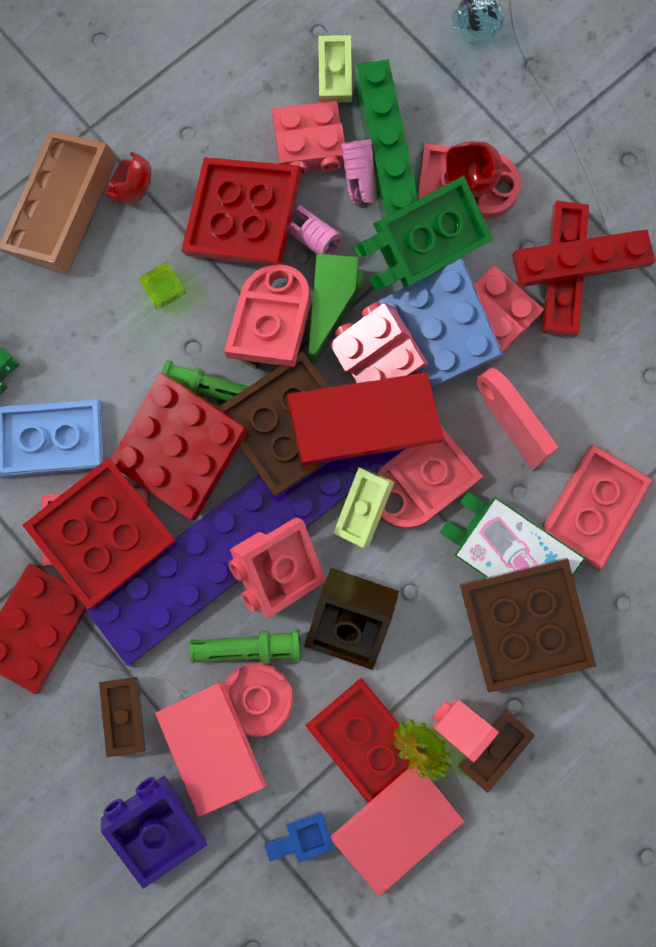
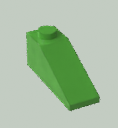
[308,254,364,364]

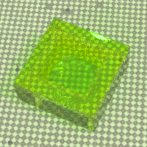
[138,261,186,310]

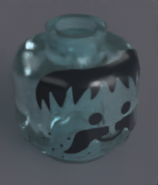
[452,0,504,42]

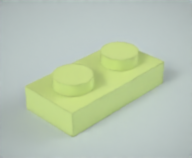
[318,35,352,103]
[333,468,394,548]

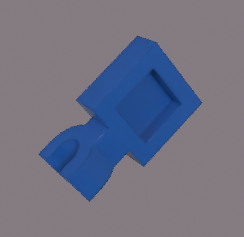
[265,811,334,863]

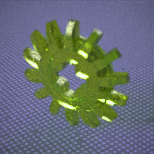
[394,719,451,780]

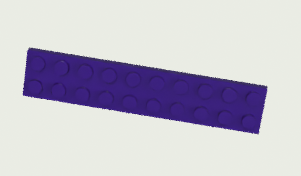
[84,449,404,666]

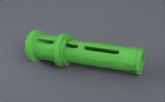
[161,360,249,402]
[189,629,301,664]

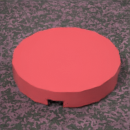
[224,663,293,737]

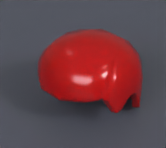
[105,152,152,204]

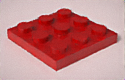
[181,157,302,265]
[111,372,250,520]
[22,458,177,611]

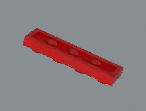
[542,200,589,337]
[512,229,655,288]

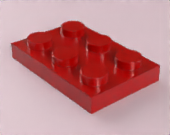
[0,563,86,694]

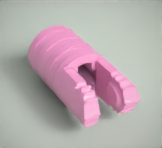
[341,139,379,204]
[288,205,344,255]

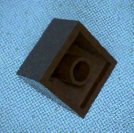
[304,568,399,670]

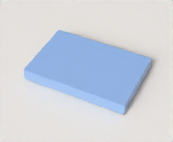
[0,399,104,478]

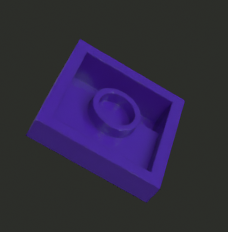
[101,775,207,889]

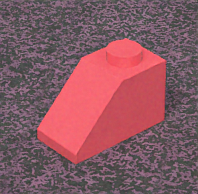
[431,699,499,762]

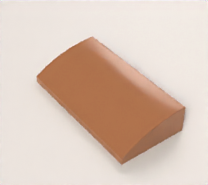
[0,131,117,275]

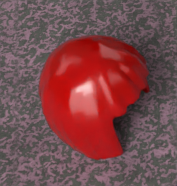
[446,141,503,198]

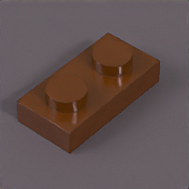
[99,677,146,757]
[458,710,535,793]

